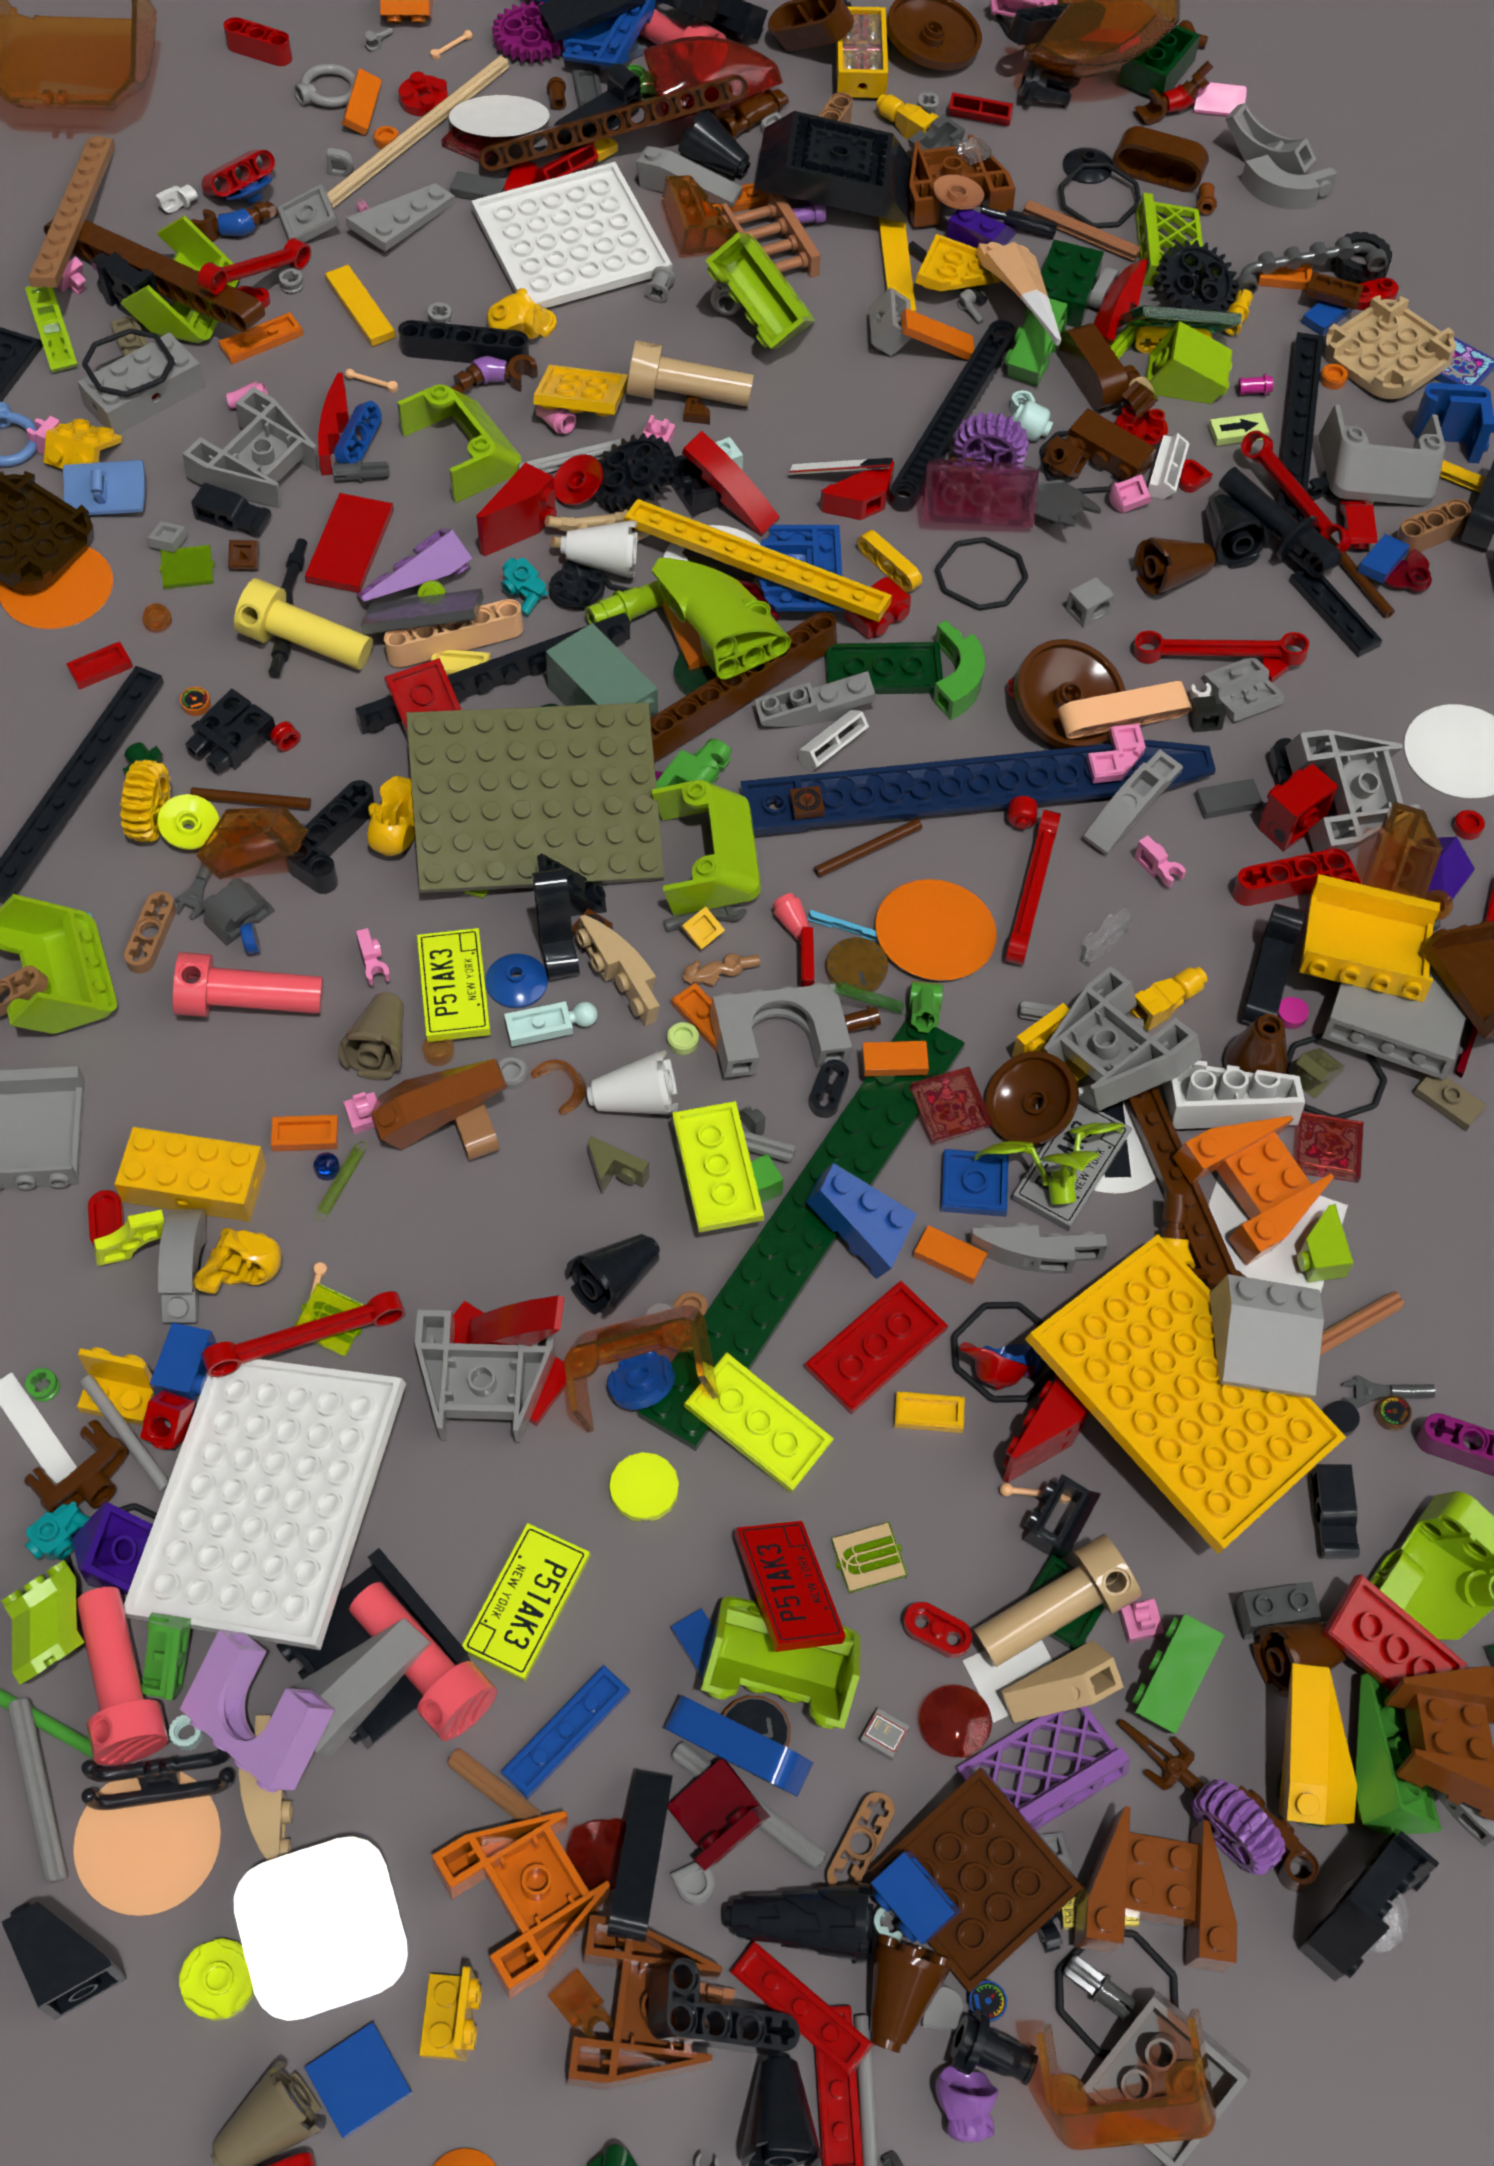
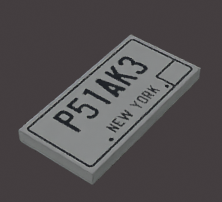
[1012,1100,1132,1231]

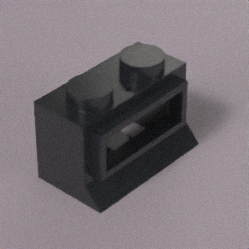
[668,455,723,518]
[1023,1474,1101,1560]

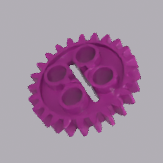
[492,1,565,63]

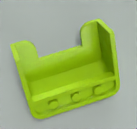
[705,232,815,349]
[0,894,117,1034]
[701,1596,861,1729]

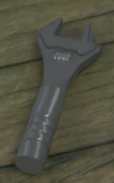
[175,845,222,920]
[663,903,747,932]
[1342,1375,1435,1409]

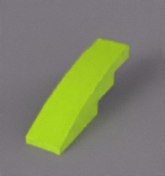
[24,286,78,373]

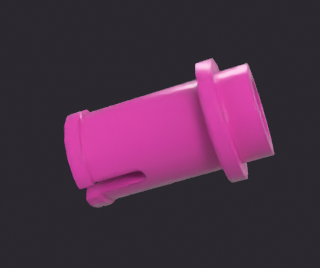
[1238,374,1273,396]

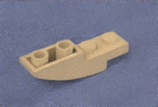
[575,915,660,1026]
[239,1715,293,1861]

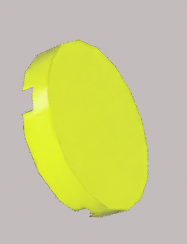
[609,1452,679,1522]
[179,1938,254,2021]

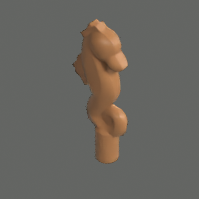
[682,953,760,988]

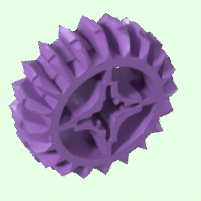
[954,410,1029,476]
[1191,1779,1286,1875]

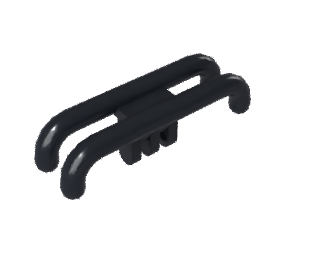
[81,1748,234,1810]

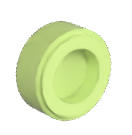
[667,1022,699,1055]

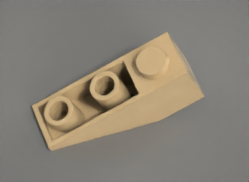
[1001,1640,1124,1723]

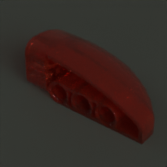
[644,36,783,124]

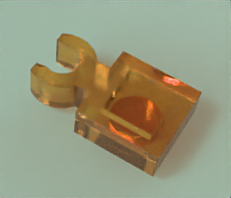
[548,1969,614,2039]

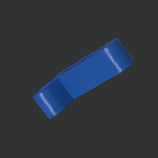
[664,1695,814,1797]

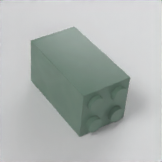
[546,623,658,718]

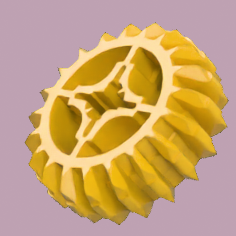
[119,760,172,842]

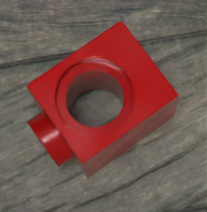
[140,1390,195,1449]

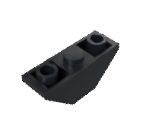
[536,853,607,916]

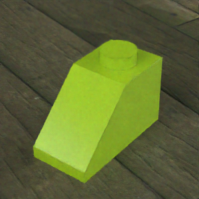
[1297,1204,1354,1283]

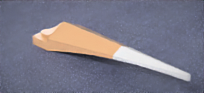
[976,242,1061,346]

